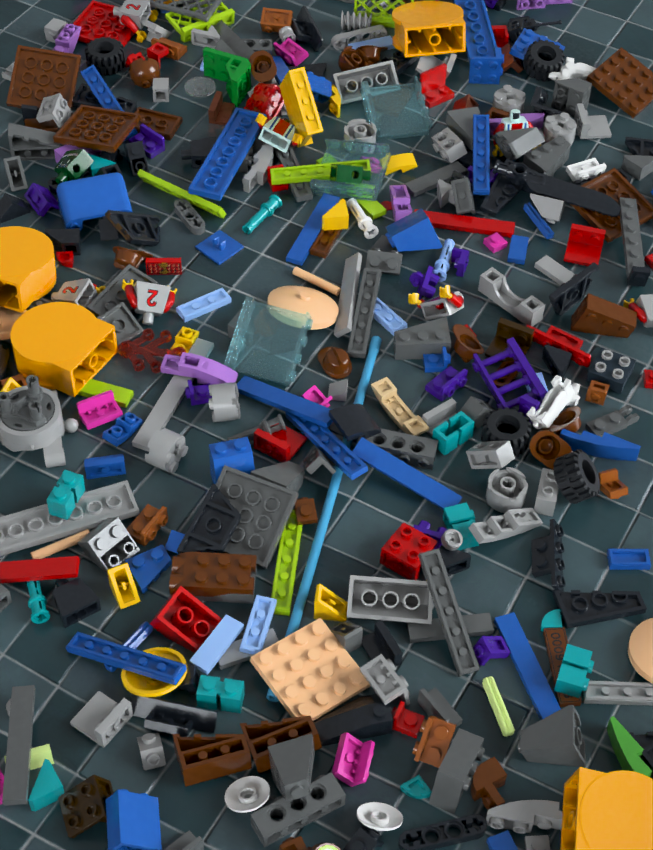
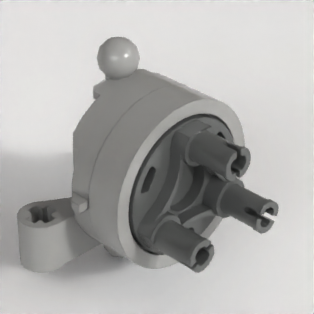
[0,375,79,468]

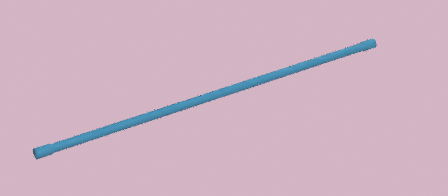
[266,336,382,702]

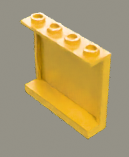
[279,67,323,148]

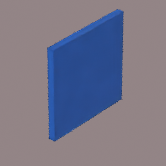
[195,230,244,265]

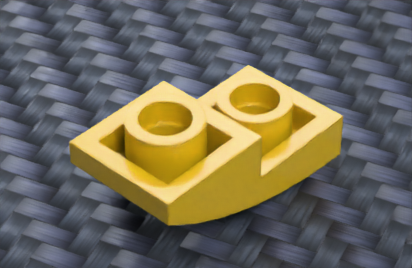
[328,84,341,118]
[380,153,418,175]
[167,326,199,356]

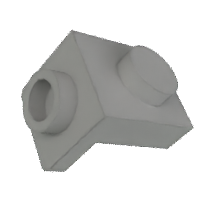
[137,733,166,770]

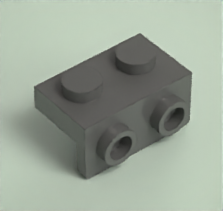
[365,248,403,276]

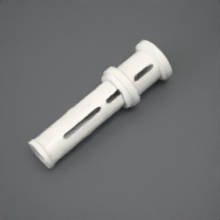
[347,198,379,239]

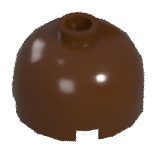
[338,46,370,72]
[129,58,161,88]

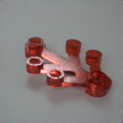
[117,328,186,373]

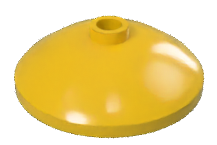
[121,647,187,697]

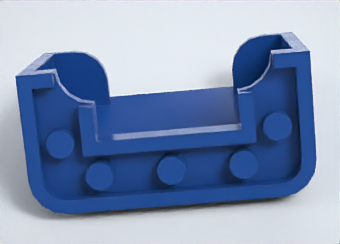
[56,172,133,231]

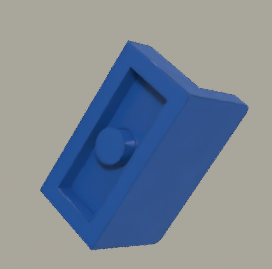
[84,454,126,479]

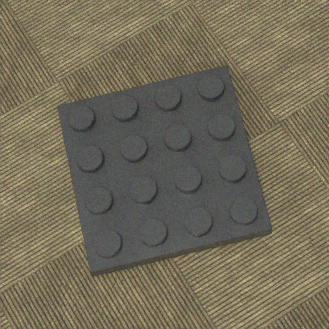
[216,465,299,569]

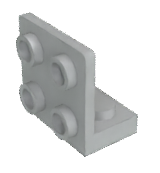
[415,53,457,78]
[36,93,74,129]
[574,103,612,139]
[360,654,411,706]
[70,691,133,748]

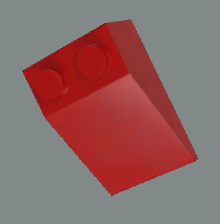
[149,586,222,653]

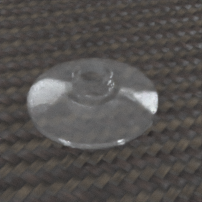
[184,76,216,97]

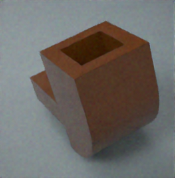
[471,757,507,810]

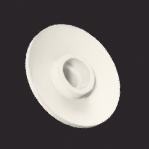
[225,776,270,813]
[357,802,403,831]

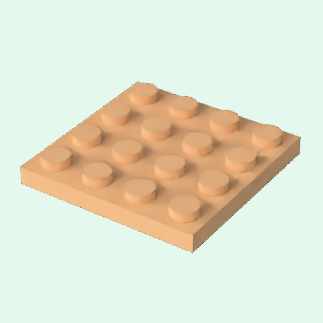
[250,618,371,721]

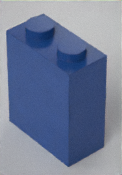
[106,789,162,850]

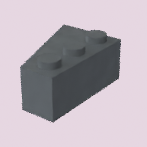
[8,123,62,161]
[523,136,571,177]
[393,316,451,360]
[429,728,485,814]

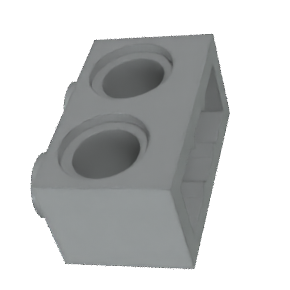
[431,127,467,163]
[466,440,515,469]
[534,468,559,517]

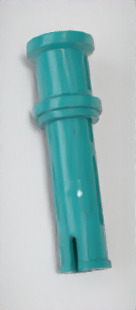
[242,194,282,235]
[26,580,50,624]

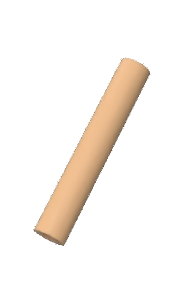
[292,266,341,296]
[30,529,90,559]

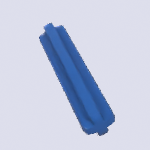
[523,202,554,240]
[104,621,153,673]

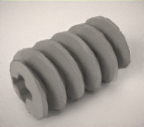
[341,10,372,31]

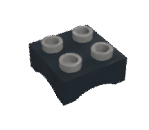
[586,347,636,394]

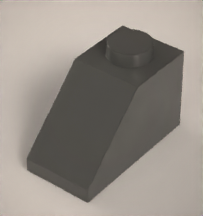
[459,396,497,428]

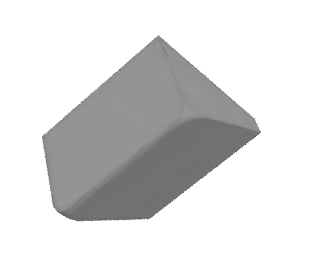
[328,379,348,401]

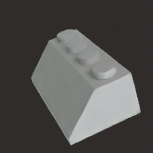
[331,60,401,105]
[347,575,433,624]

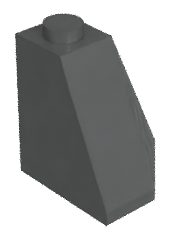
[445,107,481,150]
[492,127,545,161]
[250,461,306,492]
[518,705,586,767]
[268,733,315,802]

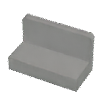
[422,398,457,437]

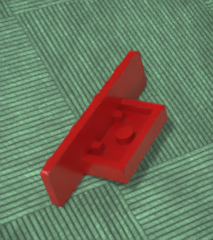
[526,324,591,368]

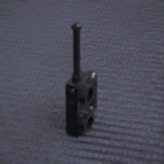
[508,16,562,33]

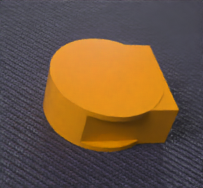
[392,0,466,58]
[0,226,57,313]
[10,302,118,397]
[560,767,653,850]

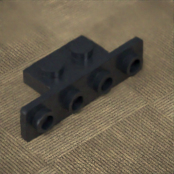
[291,6,323,52]
[531,518,566,592]
[130,694,218,737]

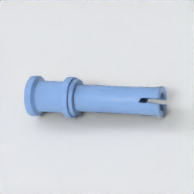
[432,239,455,282]

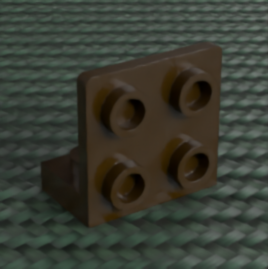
[485,317,535,363]
[58,775,114,839]

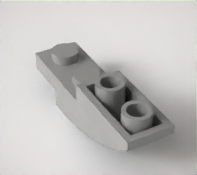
[242,143,273,193]
[485,800,562,834]

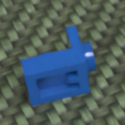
[423,347,451,373]

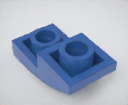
[102,412,143,447]

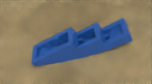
[559,429,641,461]

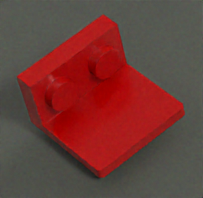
[418,63,455,109]
[244,83,284,120]
[564,223,606,266]
[254,423,307,462]
[380,523,437,580]

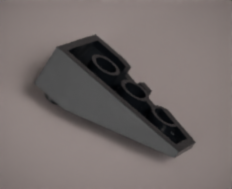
[313,694,393,746]

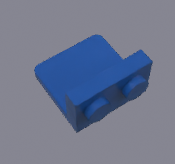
[469,47,504,84]

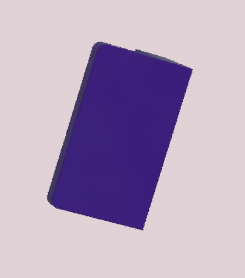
[24,183,59,217]

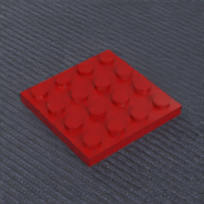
[73,0,135,48]

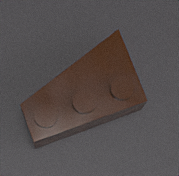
[570,293,637,338]
[240,716,322,773]
[172,734,252,787]

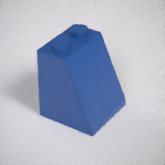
[385,208,443,252]
[209,437,255,484]

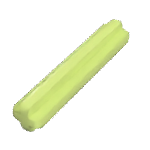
[482,676,515,737]

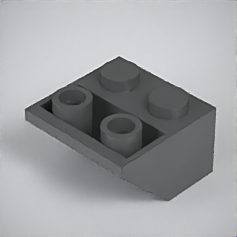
[551,78,592,116]
[78,517,140,574]

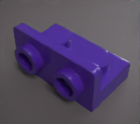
[129,124,165,159]
[425,366,468,402]

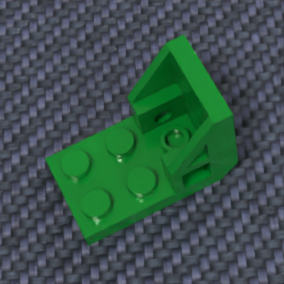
[203,47,251,107]

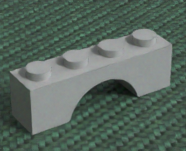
[478,267,545,327]

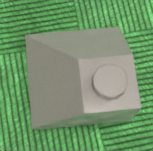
[530,193,565,224]

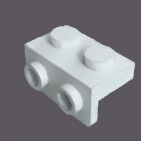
[566,158,607,183]

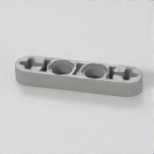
[331,25,387,50]

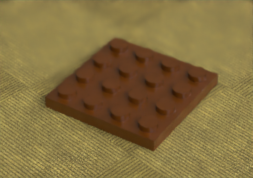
[6,45,81,109]
[586,47,653,119]
[53,104,141,153]
[571,168,653,243]

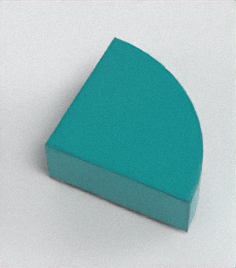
[541,609,563,631]
[400,775,432,799]

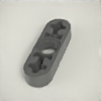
[174,199,205,235]

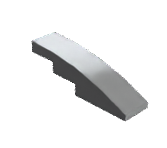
[468,508,543,544]

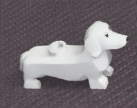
[548,57,596,82]
[526,375,580,429]

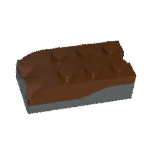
[169,552,257,604]

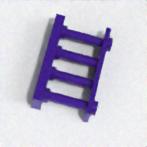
[472,337,547,409]

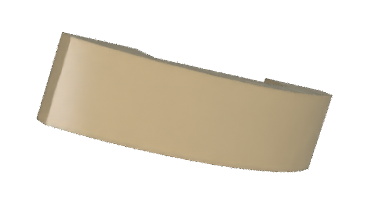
[371,377,430,436]

